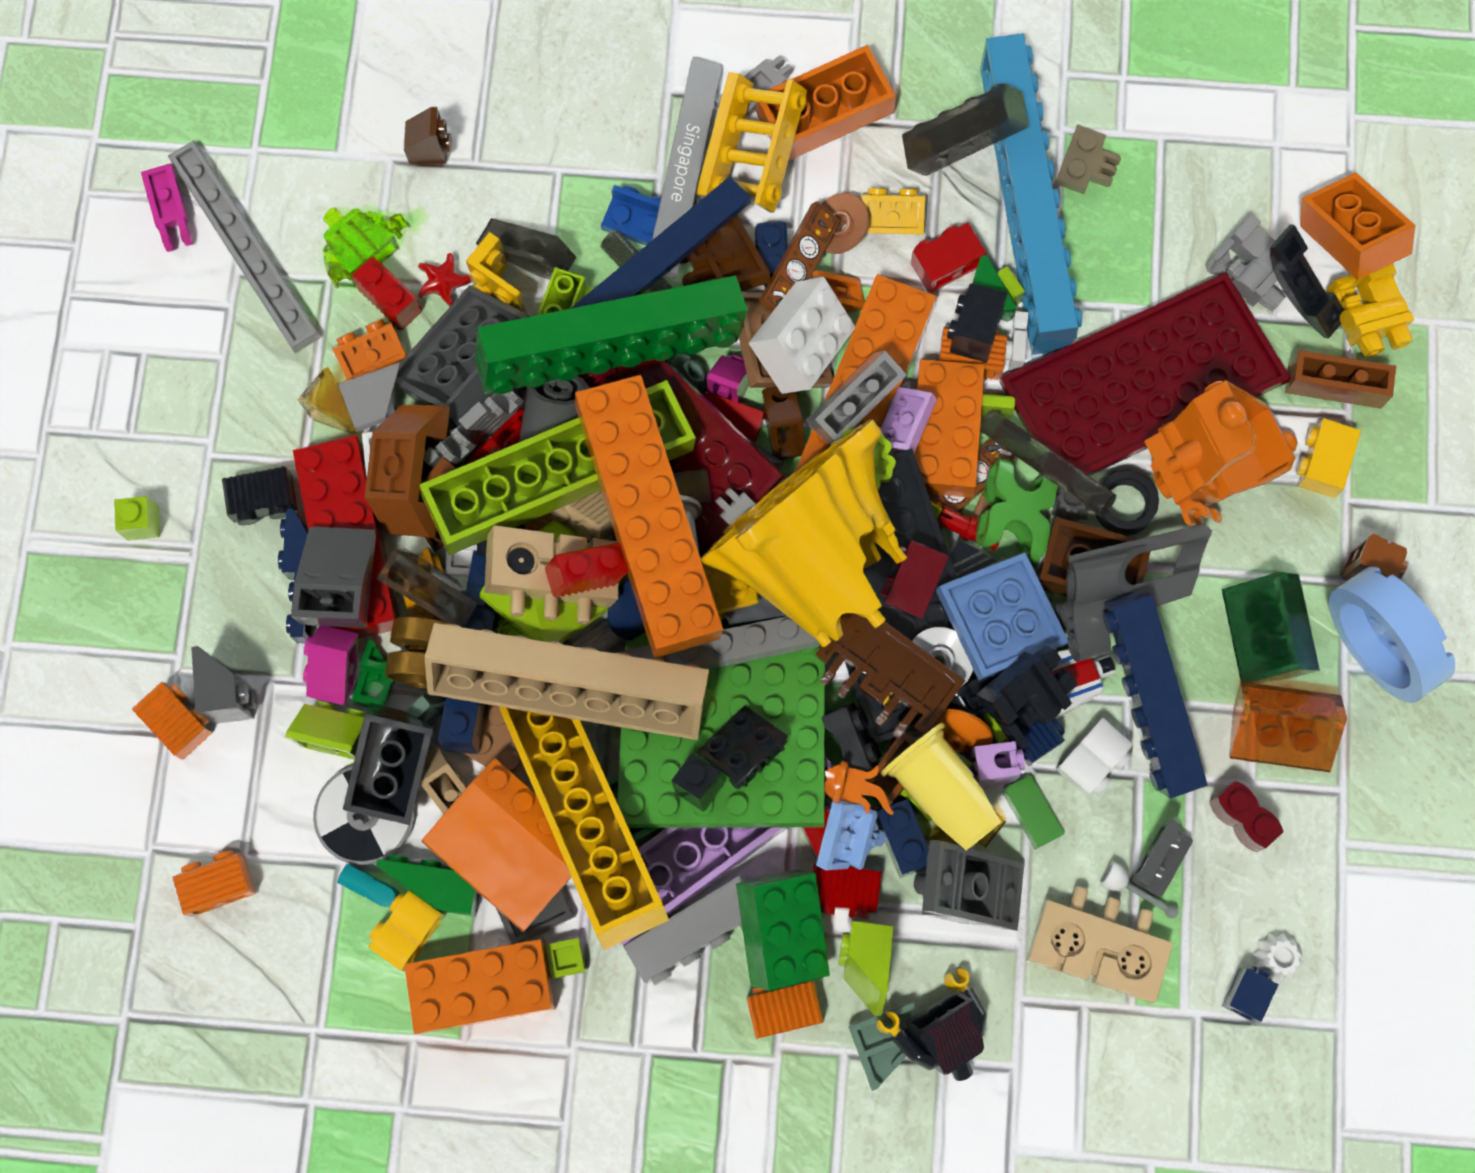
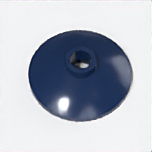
[608,578,646,640]

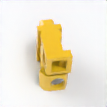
[1327,263,1415,358]

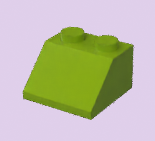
[285,701,365,760]
[838,921,894,1017]

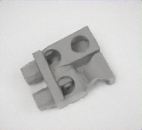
[1206,214,1287,312]

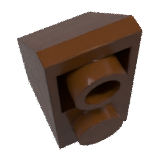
[404,107,452,164]

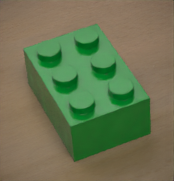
[736,870,830,991]

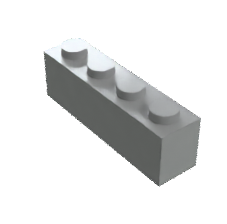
[623,875,745,985]

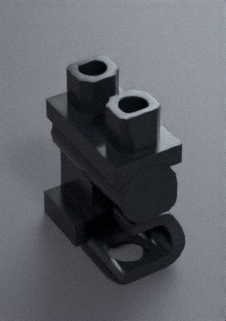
[976,646,1078,748]

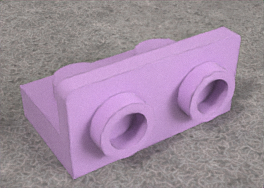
[880,387,937,455]

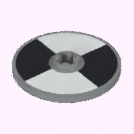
[313,766,415,865]

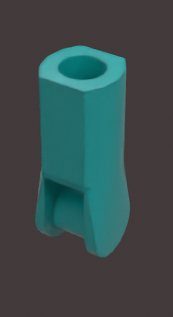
[337,864,400,907]

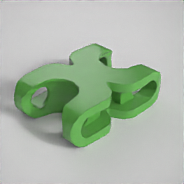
[976,458,1057,563]

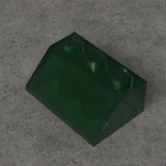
[1221,572,1320,685]

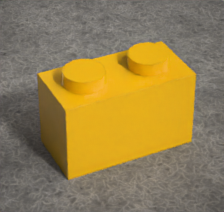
[1296,418,1361,499]

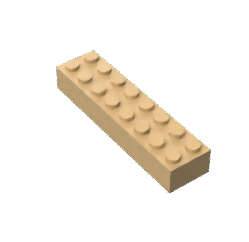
[424,623,709,740]

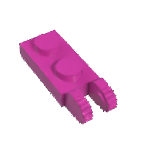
[141,163,193,252]

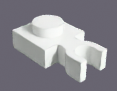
[1005,311,1028,372]

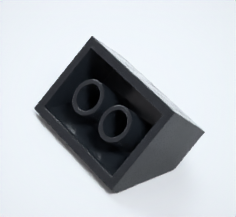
[343,703,434,825]

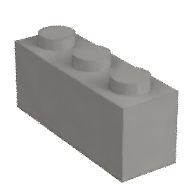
[805,351,907,444]

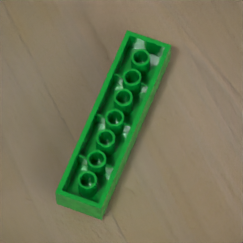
[475,276,748,395]

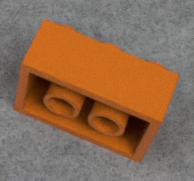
[1300,172,1416,280]

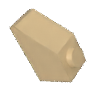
[420,745,467,814]

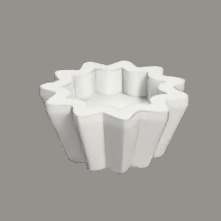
[1253,933,1302,983]

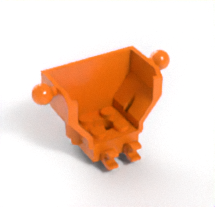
[1144,380,1298,527]

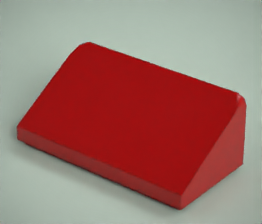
[703,391,765,442]

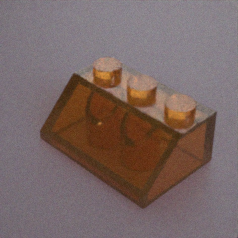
[1229,681,1347,772]

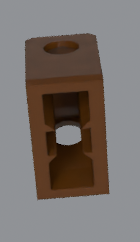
[762,387,805,460]

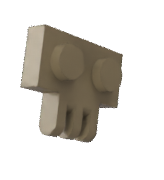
[1055,125,1121,194]

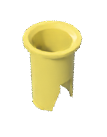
[880,723,1001,851]

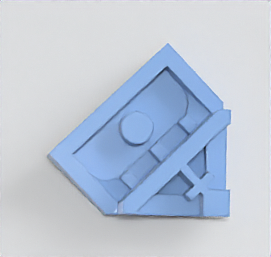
[816,801,887,871]

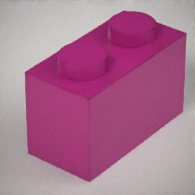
[303,626,359,705]

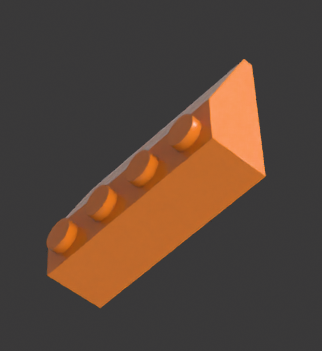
[421,758,572,932]

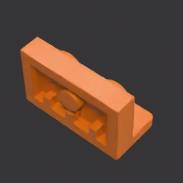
[332,319,406,379]

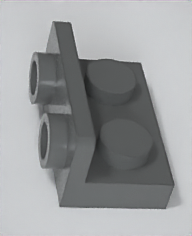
[1131,818,1193,898]

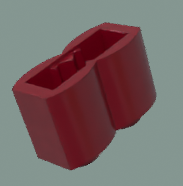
[1209,781,1284,852]

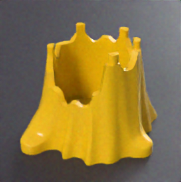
[700,419,907,647]

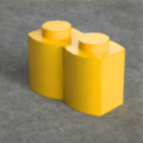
[368,890,445,971]

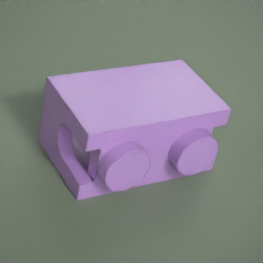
[968,741,1025,788]

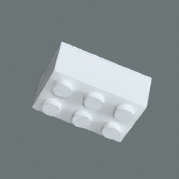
[748,276,856,394]

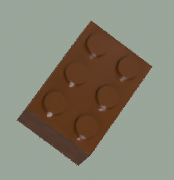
[1037,517,1150,597]

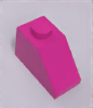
[707,355,749,403]

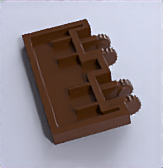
[680,215,771,291]
[814,613,966,739]

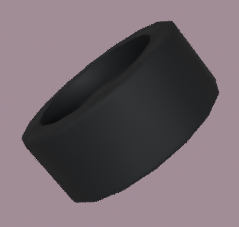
[1093,470,1159,536]

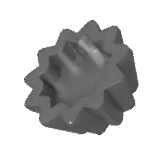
[1051,481,1094,523]

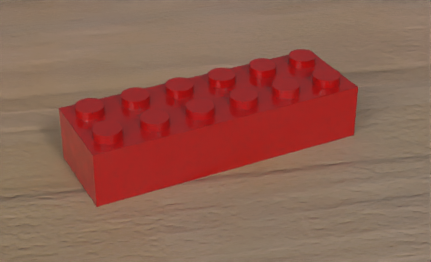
[292,435,400,639]

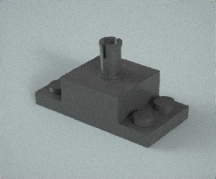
[914,840,1024,931]

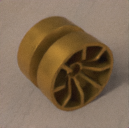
[384,617,451,689]

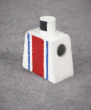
[1051,649,1116,719]

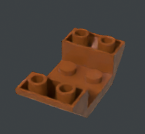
[364,405,450,538]

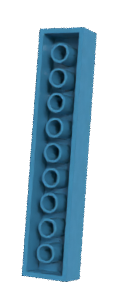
[980,33,1082,355]

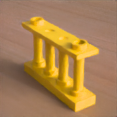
[696,72,807,213]

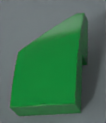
[352,639,394,707]

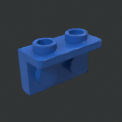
[601,185,661,246]

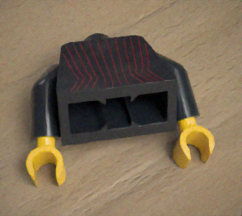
[876,968,987,1081]

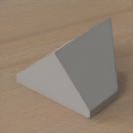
[337,363,400,432]

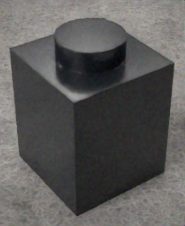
[671,753,724,812]

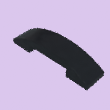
[1270,224,1344,339]

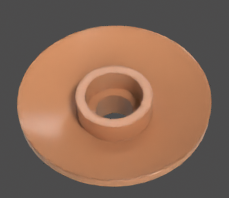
[821,193,869,254]

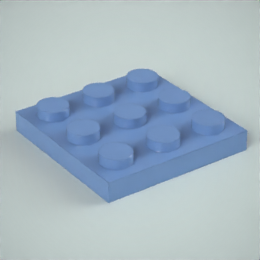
[936,553,1069,681]

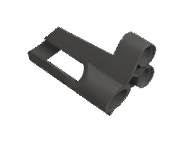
[1055,524,1212,662]

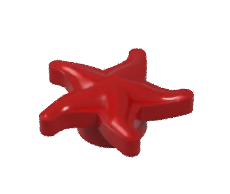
[418,253,471,307]

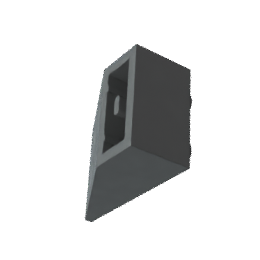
[291,527,376,628]

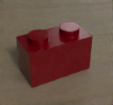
[880,540,949,619]

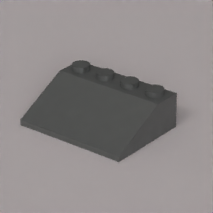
[394,285,530,429]

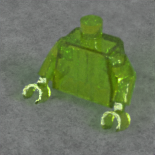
[322,207,412,289]

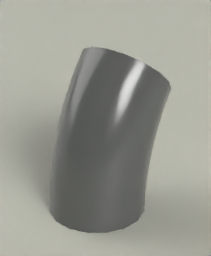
[518,376,589,443]

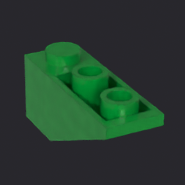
[376,854,480,917]

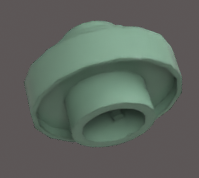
[669,354,707,395]

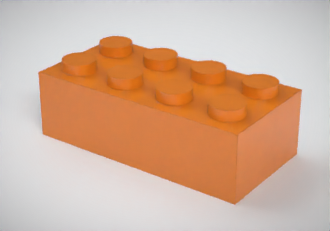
[756,44,896,161]
[914,359,985,499]
[404,939,556,1034]

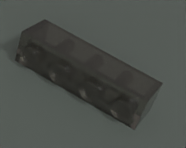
[902,83,1029,176]

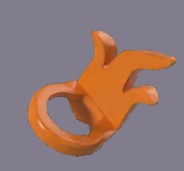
[824,761,894,815]

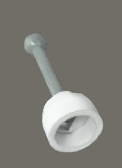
[1100,861,1179,918]

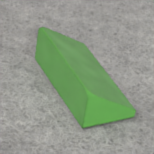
[1001,775,1065,850]

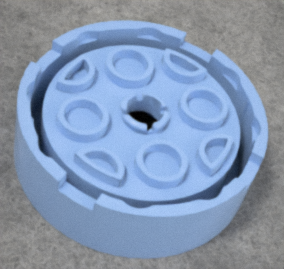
[1328,567,1455,703]

